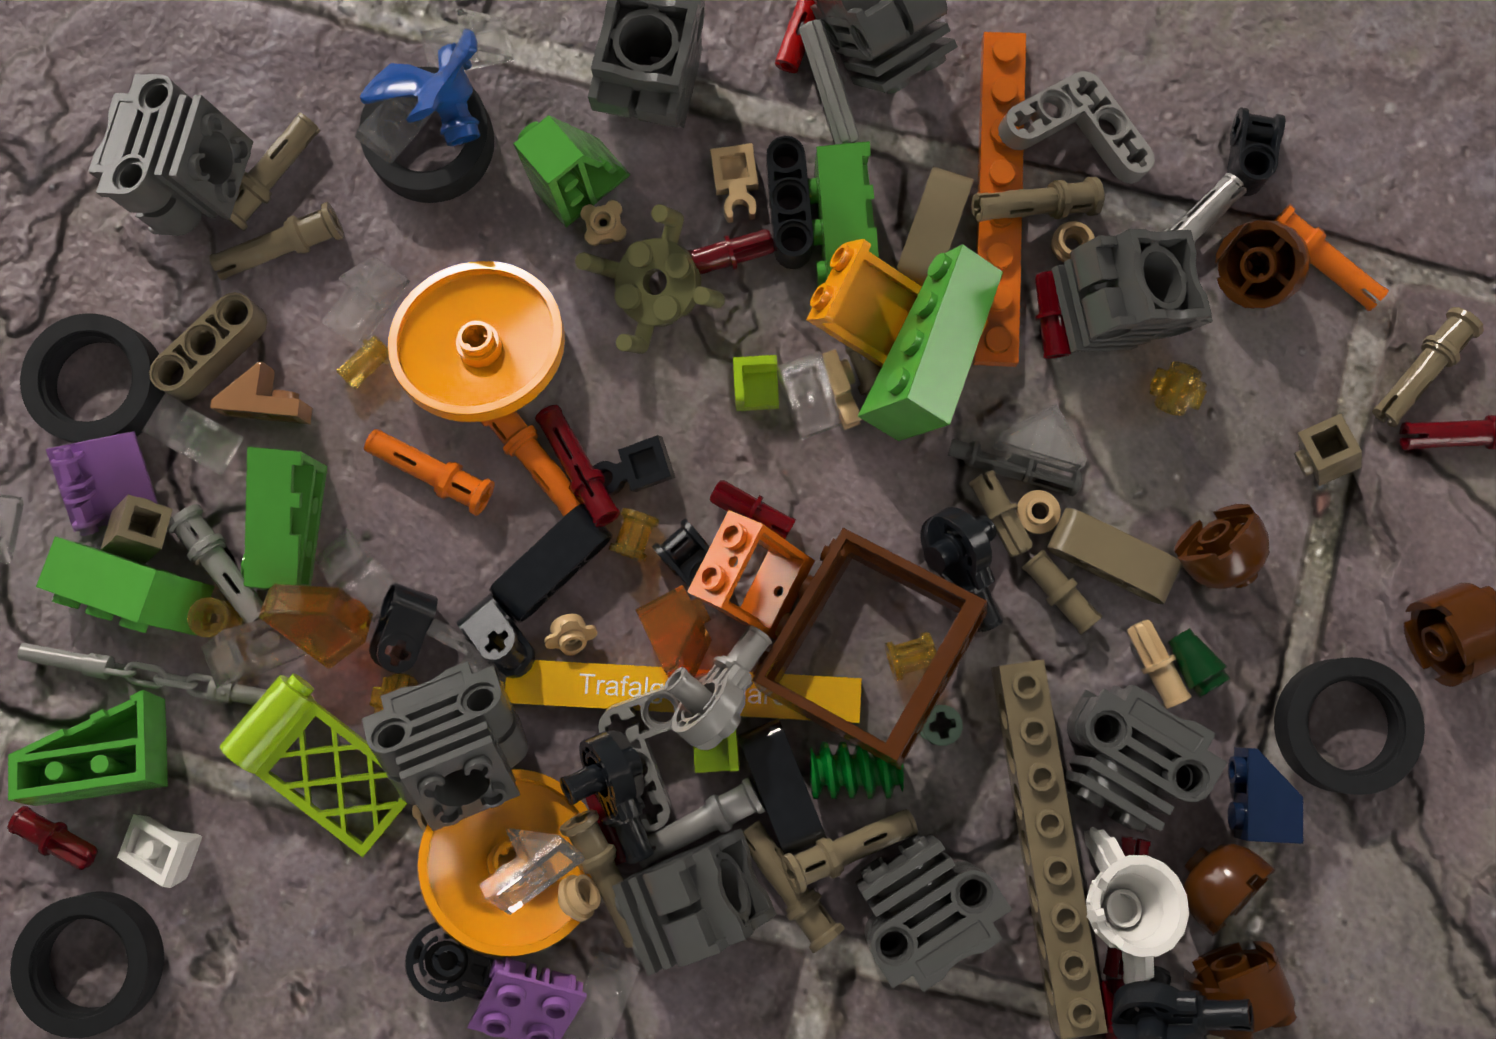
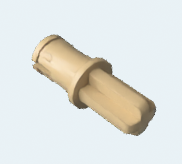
[1127,619,1192,709]

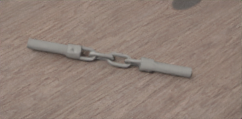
[18,643,266,705]

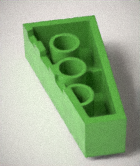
[858,244,1003,441]

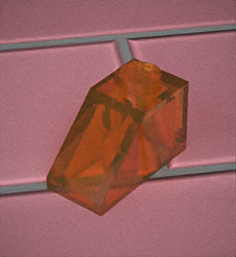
[259,584,373,669]
[635,585,712,678]

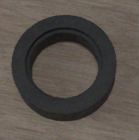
[359,67,494,203]
[20,313,165,443]
[1274,657,1425,795]
[10,891,164,1038]

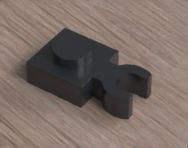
[593,435,676,495]

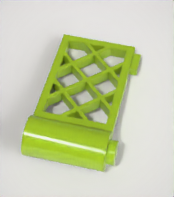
[220,673,408,858]

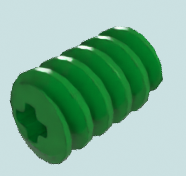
[810,742,904,799]

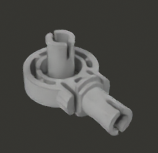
[664,625,772,750]

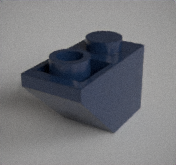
[1228,747,1303,844]

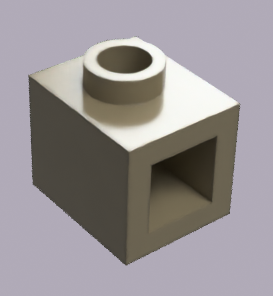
[1294,413,1362,486]
[101,494,173,564]

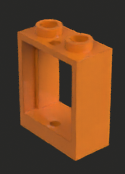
[687,510,815,640]

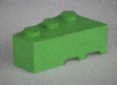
[513,115,631,228]
[808,141,879,287]
[241,446,327,594]
[36,536,215,636]
[8,690,168,806]

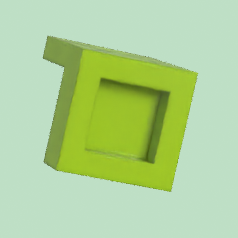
[733,355,779,411]
[693,728,740,773]

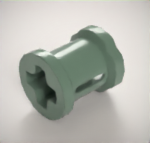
[920,705,963,746]

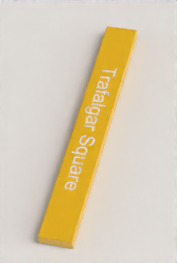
[505,660,862,723]

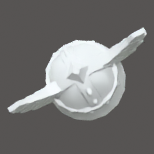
[1084,827,1189,984]

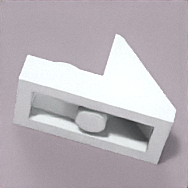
[117,814,202,888]

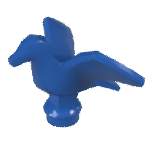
[360,28,481,146]

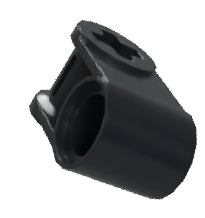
[1227,107,1286,196]
[651,518,710,587]
[369,583,438,673]
[456,593,535,678]

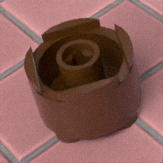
[1404,583,1496,687]
[1183,941,1297,1039]

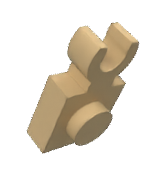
[710,143,759,223]
[818,349,862,430]

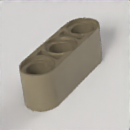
[896,166,974,286]
[149,292,267,400]
[1047,508,1182,604]

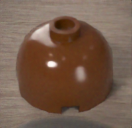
[1215,220,1310,309]
[1174,504,1270,589]
[1183,844,1275,936]

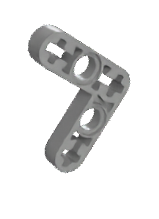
[998,71,1155,184]
[598,673,707,832]

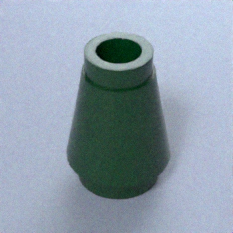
[1168,628,1230,698]

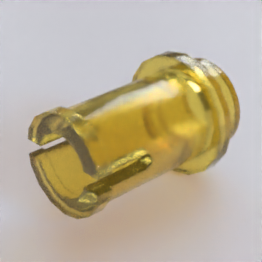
[336,335,390,390]

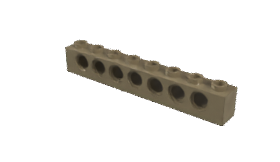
[991,659,1108,1039]

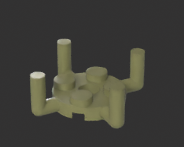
[575,204,725,354]

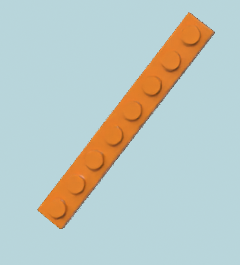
[973,32,1026,367]

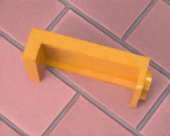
[806,239,988,368]

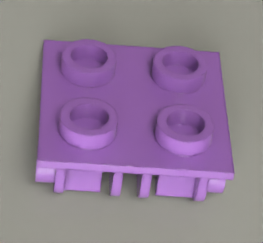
[46,431,158,536]
[467,957,587,1039]

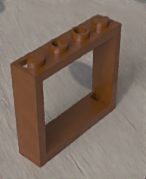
[752,528,987,769]

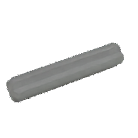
[800,19,859,144]

